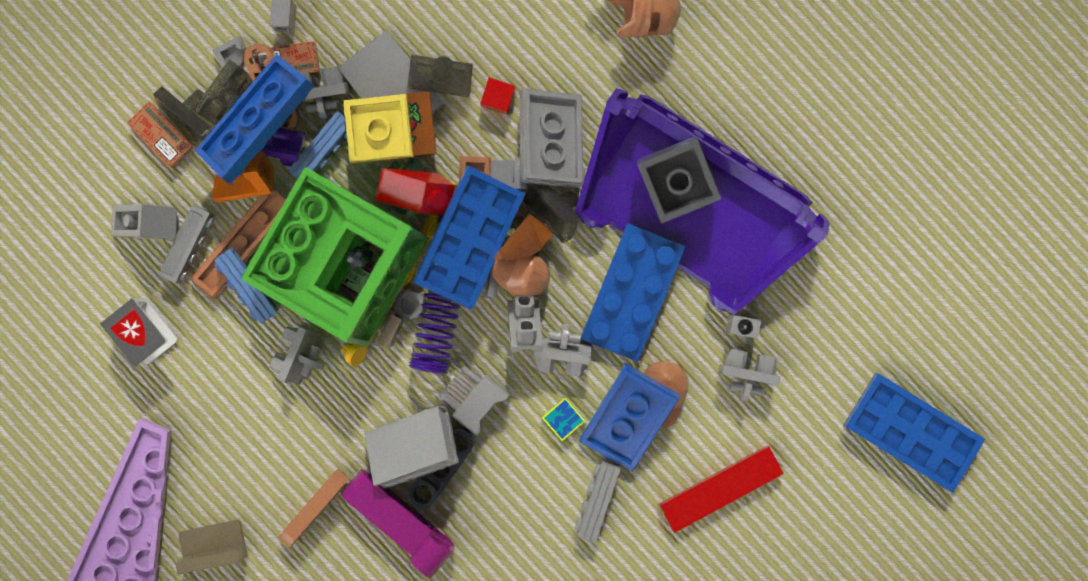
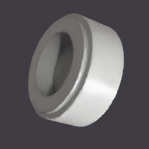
[395,289,427,320]

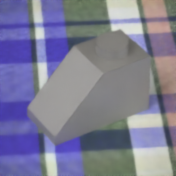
[111,204,179,239]

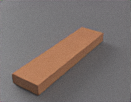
[190,186,287,299]

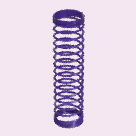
[408,214,461,374]

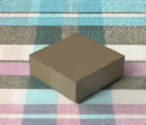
[378,314,405,348]

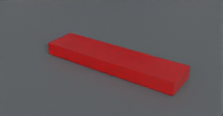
[659,445,784,533]

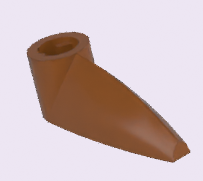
[494,214,554,260]

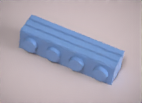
[288,111,347,179]
[214,247,279,324]

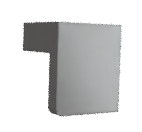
[490,158,527,192]

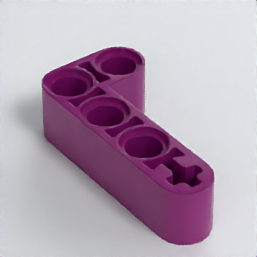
[341,469,455,578]

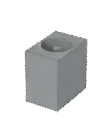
[270,0,297,33]
[726,315,761,339]

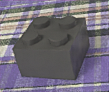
[637,136,721,224]

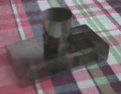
[407,54,473,97]
[193,59,253,126]
[153,86,211,143]
[523,183,581,243]

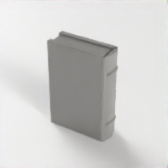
[365,405,459,489]

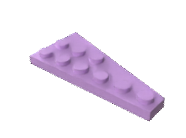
[67,418,171,581]

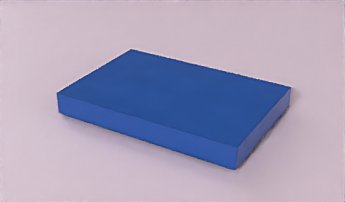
[579,363,680,472]

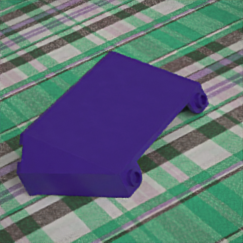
[574,88,830,315]

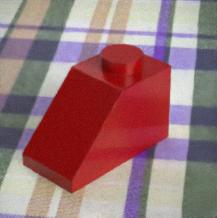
[375,168,455,215]

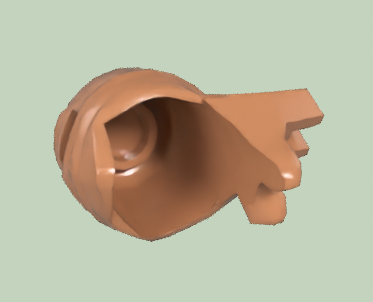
[608,0,681,38]

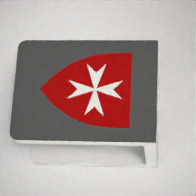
[100,298,178,366]

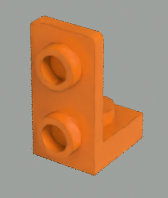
[212,150,275,203]

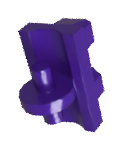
[262,127,306,167]

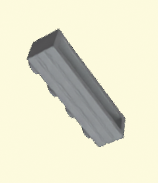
[158,205,214,284]
[574,460,621,543]

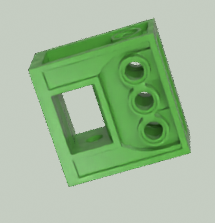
[241,167,430,347]

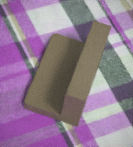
[175,520,247,575]

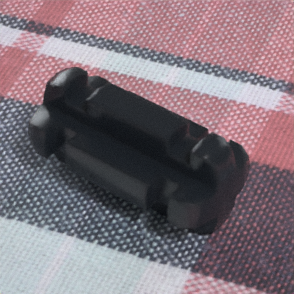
[347,243,373,270]

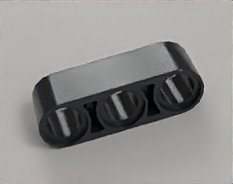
[408,427,475,509]

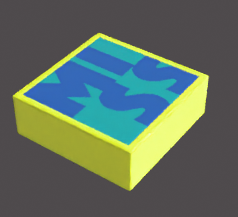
[542,397,585,441]

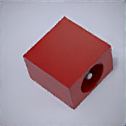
[480,77,516,115]

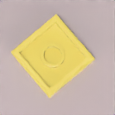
[343,94,414,165]

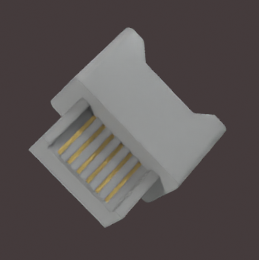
[440,365,510,436]

